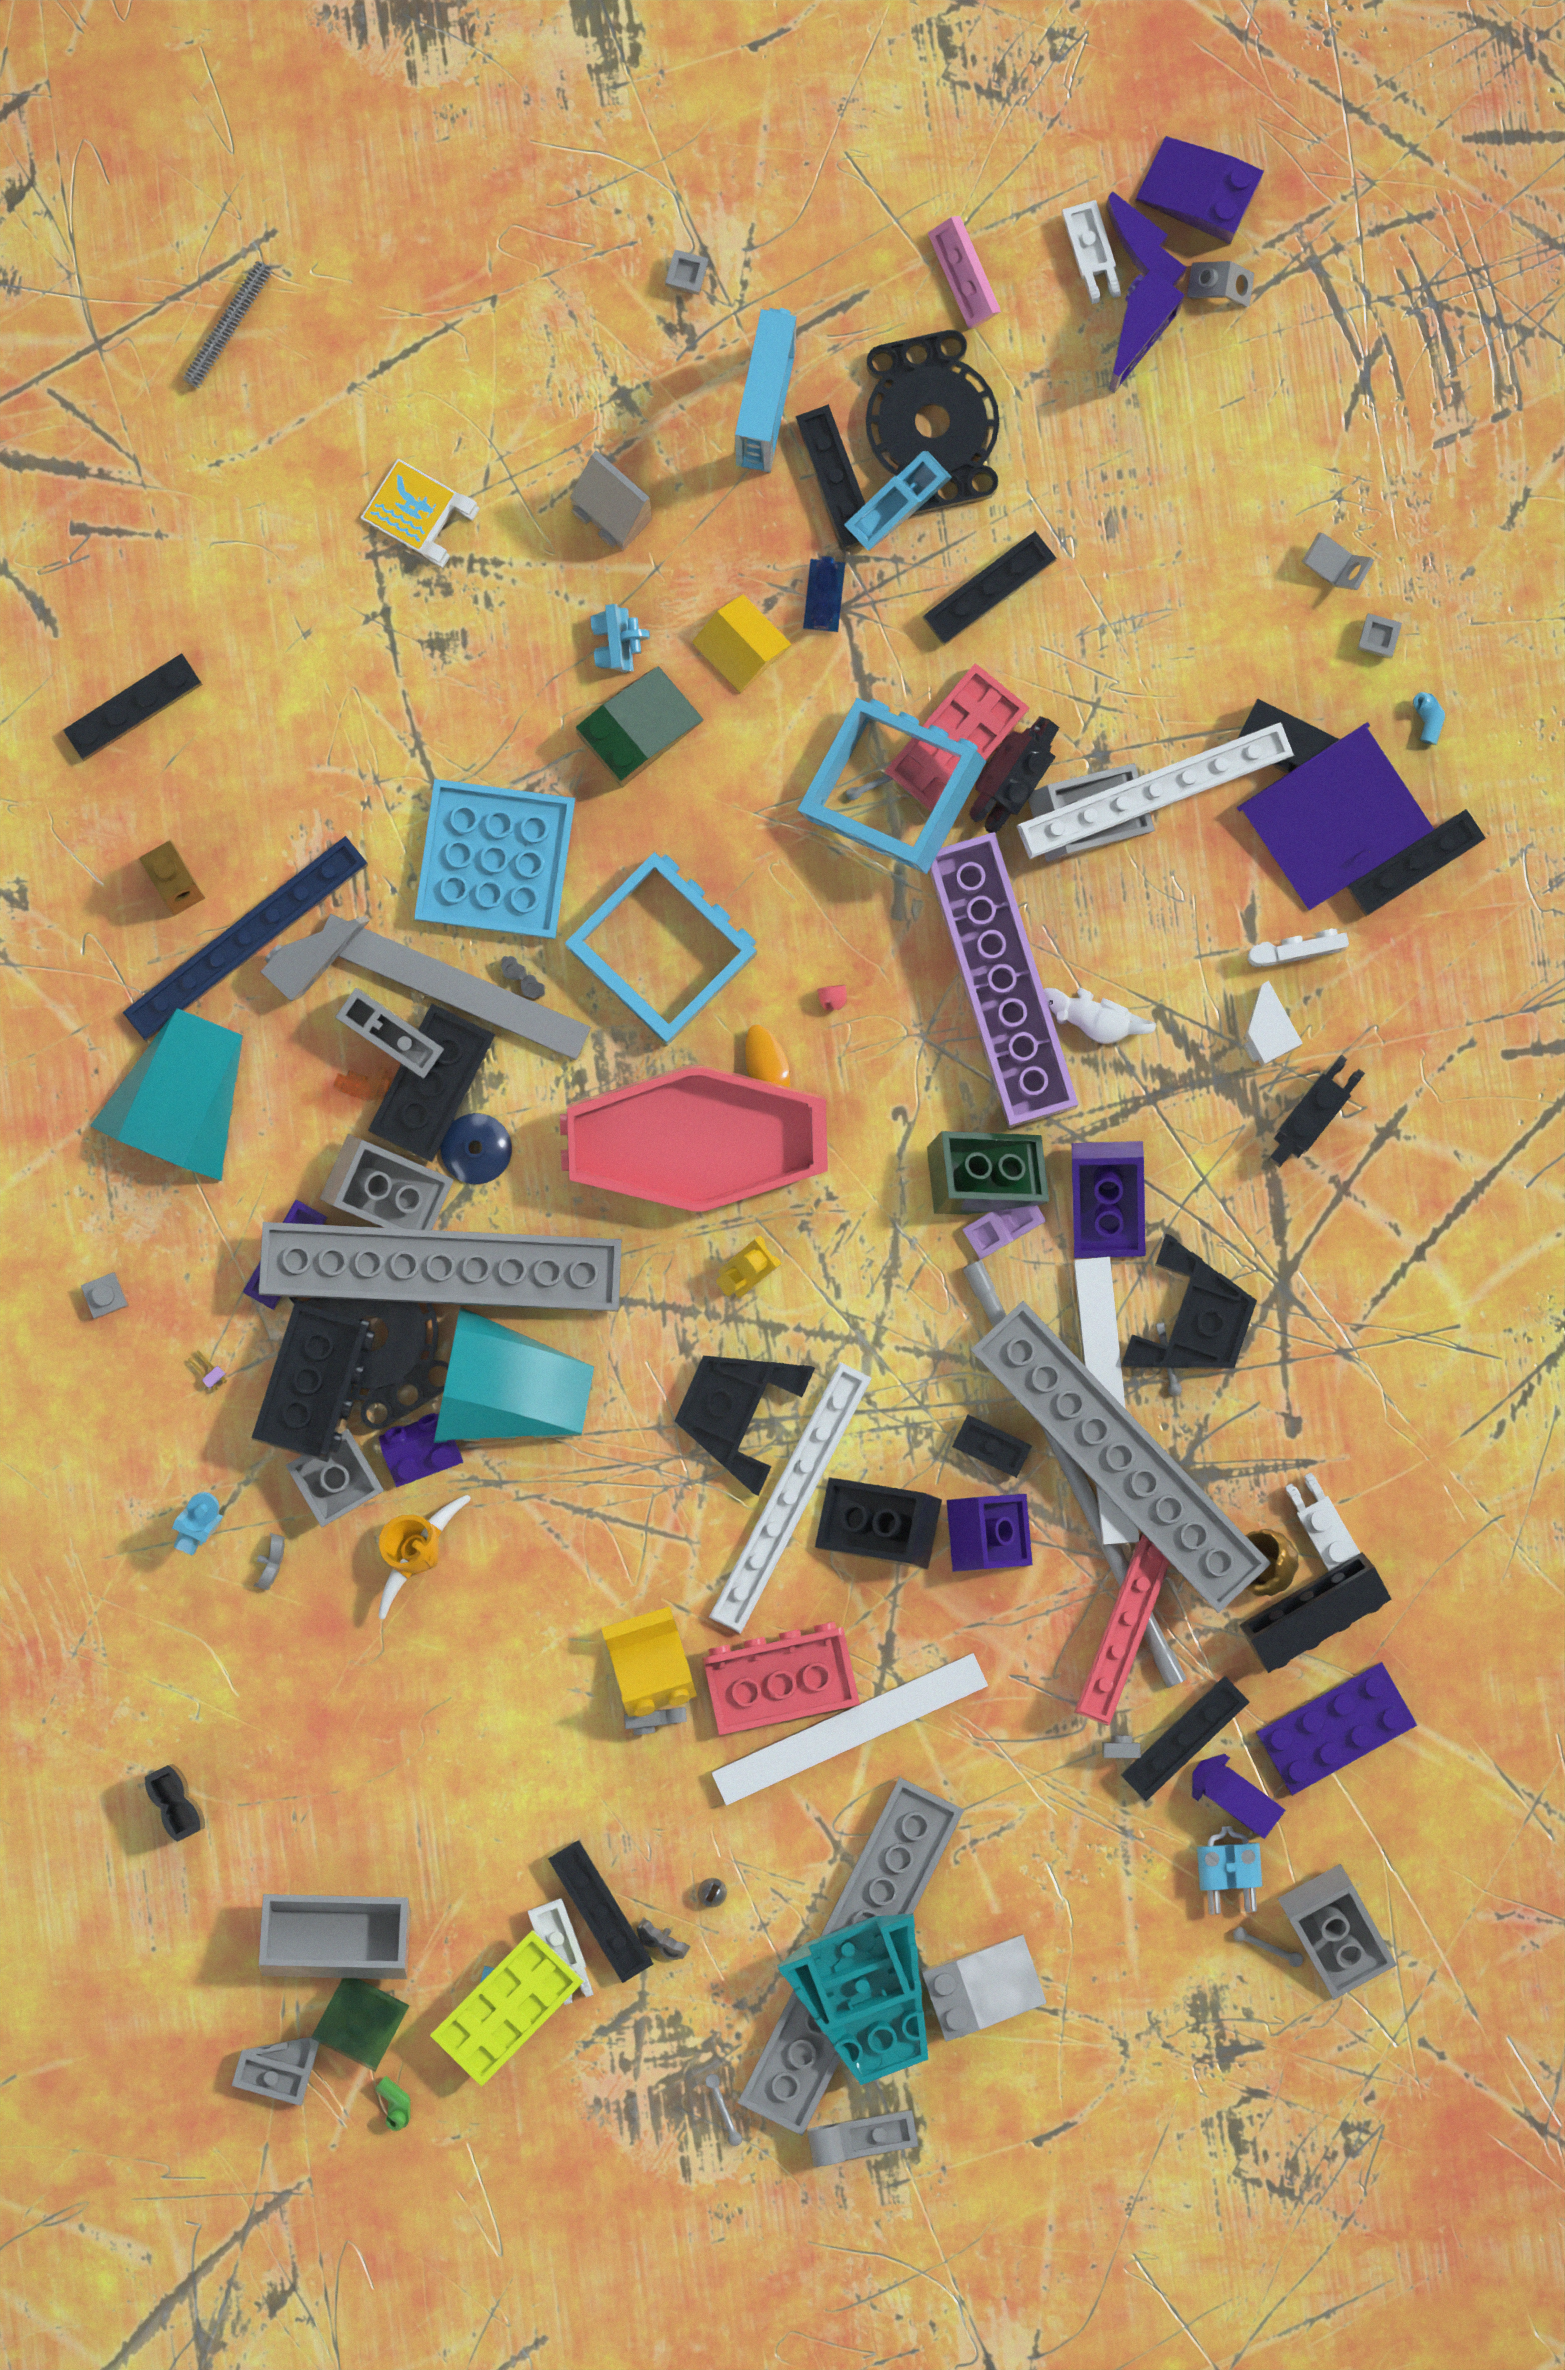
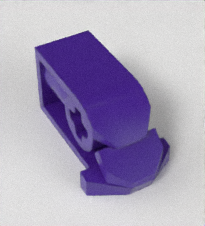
[1191,1753,1286,1839]

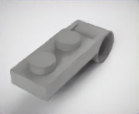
[807,2109,918,2167]

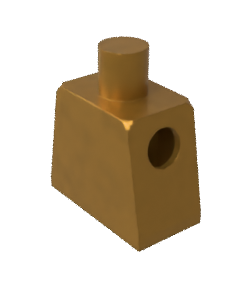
[139,840,205,916]

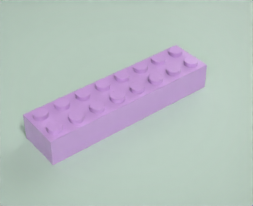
[929,832,1079,1129]

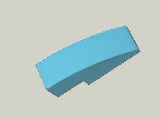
[844,451,952,551]

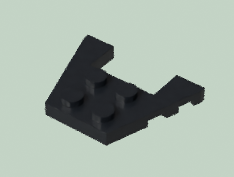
[1121,1234,1257,1369]
[674,1355,815,1496]

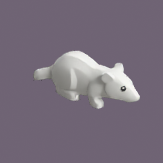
[1043,988,1156,1044]

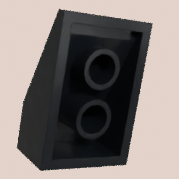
[815,1477,942,1570]

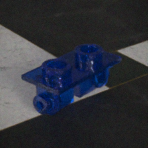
[803,556,846,633]

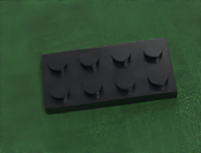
[368,1003,496,1163]

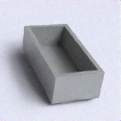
[259,1894,411,1980]

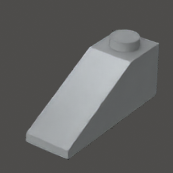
[260,916,370,1001]
[336,988,444,1078]

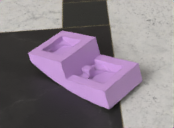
[962,1205,1046,1260]

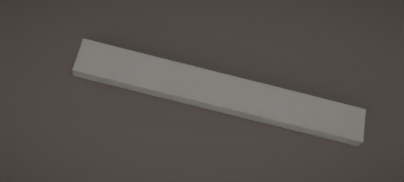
[323,914,591,1060]

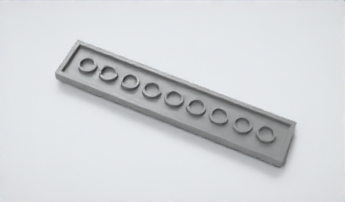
[259,1222,622,1312]
[970,1301,1271,1613]
[738,1777,964,2136]

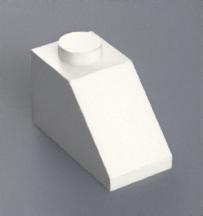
[1244,981,1303,1067]

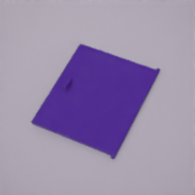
[1237,722,1434,911]

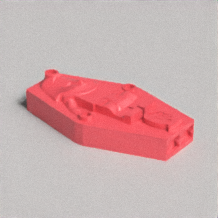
[560,1065,828,1211]

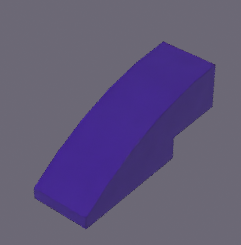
[1106,191,1187,287]

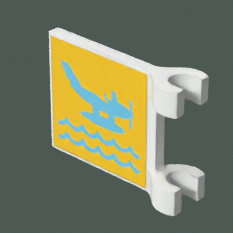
[361,459,480,568]

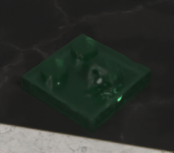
[311,1978,410,2072]

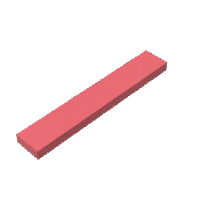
[1074,1532,1170,1726]

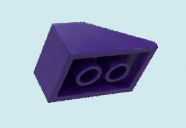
[1135,136,1264,244]
[1109,269,1185,393]
[1071,1141,1146,1258]

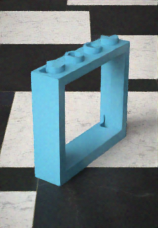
[735,308,797,473]
[797,698,986,874]
[565,852,757,1046]

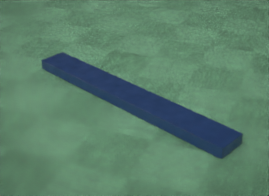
[122,836,368,1041]

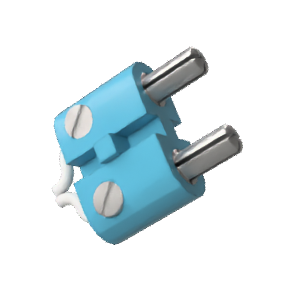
[1197,1826,1263,1915]

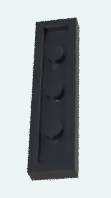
[795,404,865,550]
[923,531,1057,646]
[63,653,203,761]
[1347,809,1486,917]
[1121,1676,1250,1801]
[548,1840,654,1983]

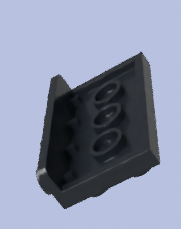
[251,1302,375,1462]

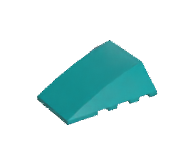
[90,1008,243,1181]
[434,1307,594,1443]
[777,1914,929,2085]

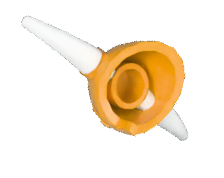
[378,1495,470,1619]

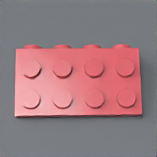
[703,1621,860,1735]

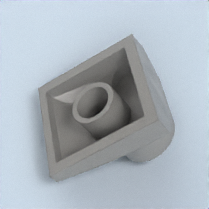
[286,1429,384,1527]

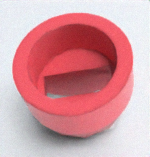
[817,985,847,1011]

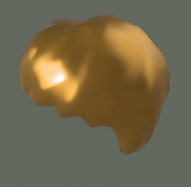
[1245,1529,1299,1597]

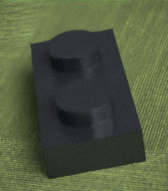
[952,1415,1032,1478]

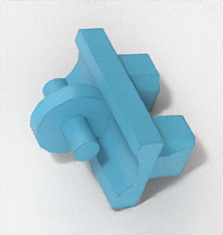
[591,604,650,673]
[172,1492,223,1555]

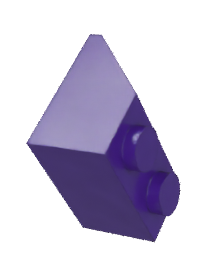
[947,1494,1033,1572]

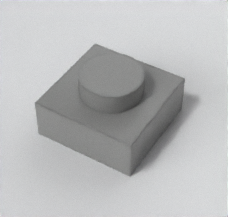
[665,250,709,295]
[1357,613,1402,659]
[81,1272,129,1319]
[1102,1735,1141,1758]

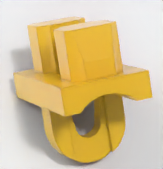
[716,1235,782,1299]

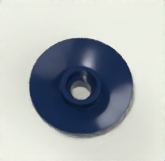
[441,1113,512,1184]

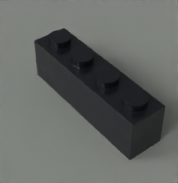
[1237,699,1340,773]
[1239,1552,1392,1673]

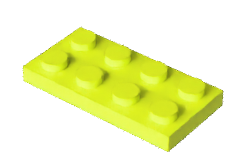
[430,1930,584,2087]

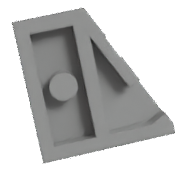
[231,2036,322,2106]

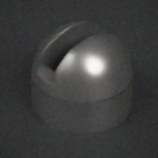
[698,1878,727,1907]

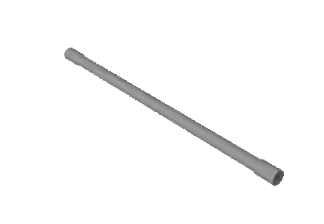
[962,1260,1187,1688]

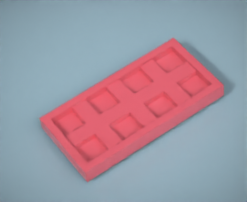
[884,663,1030,812]

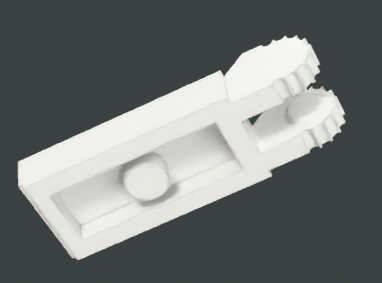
[1061,200,1121,304]
[1247,929,1349,968]
[1285,1472,1360,1572]
[528,1898,594,2005]

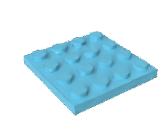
[414,779,576,940]

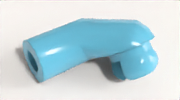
[1413,692,1445,745]

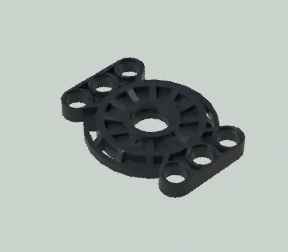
[865,330,1000,515]
[289,1297,449,1430]

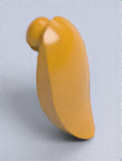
[745,1024,791,1087]

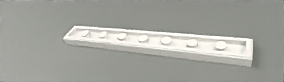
[1017,722,1294,859]
[1073,1257,1139,1545]
[709,1362,872,1634]
[711,1653,988,1805]

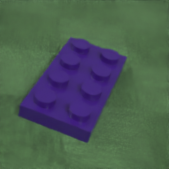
[1256,1662,1417,1796]

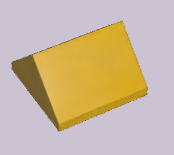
[692,594,792,694]

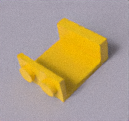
[601,1606,697,1717]

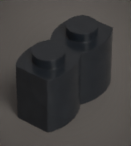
[145,1764,205,1842]

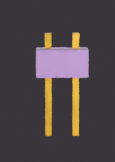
[188,1350,227,1391]

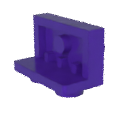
[378,1413,464,1488]

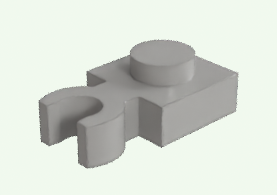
[624,1707,687,1735]

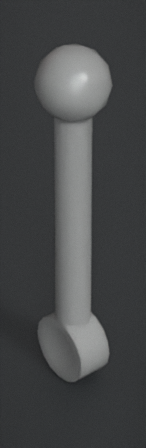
[846,775,892,800]
[1156,1322,1182,1396]
[1233,1927,1303,1967]
[705,2074,742,2146]

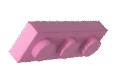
[928,216,1001,329]

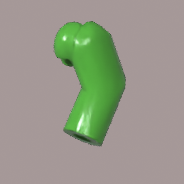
[375,2076,411,2131]

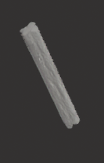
[183,261,273,388]

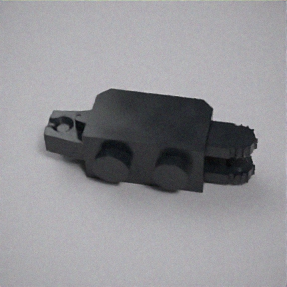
[968,716,1060,833]
[1268,1055,1365,1168]

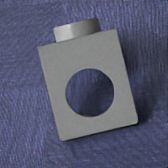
[1187,261,1254,307]
[1302,533,1374,590]

